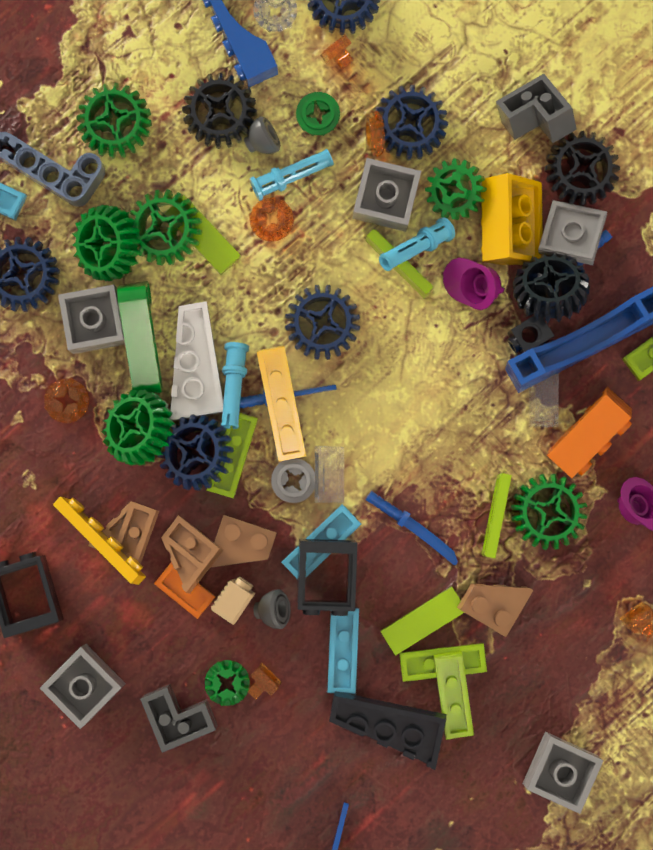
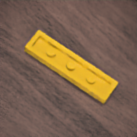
[257,345,306,461]
[53,496,146,585]

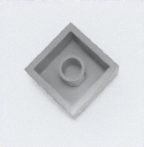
[352,158,421,232]
[58,284,125,354]
[40,644,126,729]
[522,731,604,814]

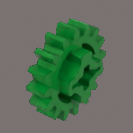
[425,158,487,220]

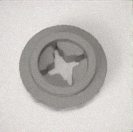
[271,458,316,503]

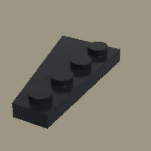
[329,691,447,770]

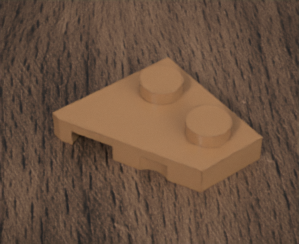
[88,501,159,564]
[161,515,223,594]
[210,515,277,568]
[457,583,533,637]

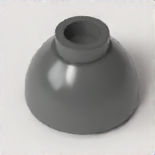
[244,116,281,154]
[253,589,291,629]

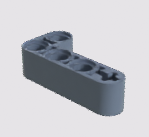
[0,132,105,207]

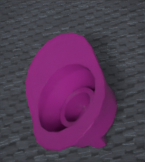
[443,257,505,310]
[617,477,653,531]

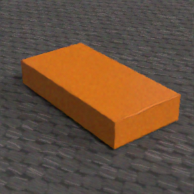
[154,562,216,619]

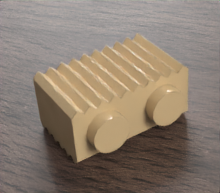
[211,576,255,625]

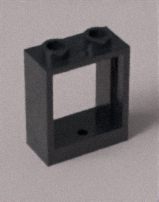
[297,539,358,616]
[0,552,64,638]

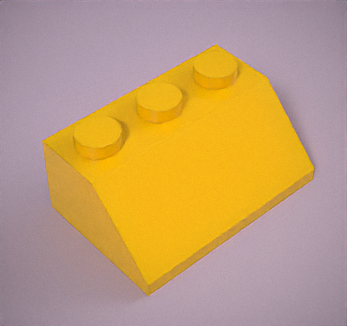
[481,173,543,265]

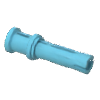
[249,149,334,201]
[379,217,455,271]
[221,342,249,429]

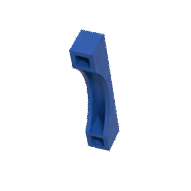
[202,0,278,88]
[505,287,653,393]

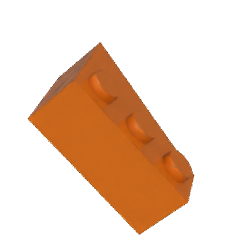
[547,386,632,478]

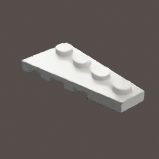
[169,301,224,421]

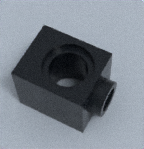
[507,316,554,354]

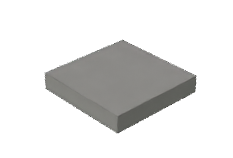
[538,200,607,265]

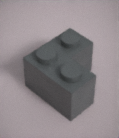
[496,74,577,143]
[140,684,218,753]

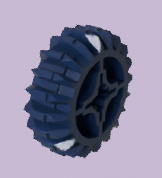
[308,0,381,36]
[373,85,448,161]
[0,237,60,312]
[285,285,360,360]
[158,414,234,491]

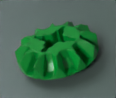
[296,92,340,136]
[205,660,250,706]

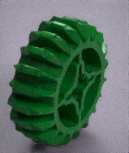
[76,82,152,159]
[130,189,202,266]
[71,205,143,281]
[101,390,175,466]
[510,474,587,550]

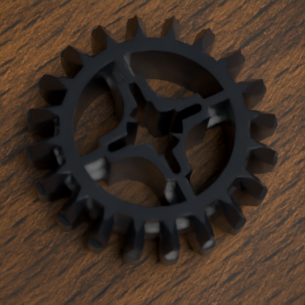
[182,73,257,149]
[544,130,620,206]
[513,252,590,324]

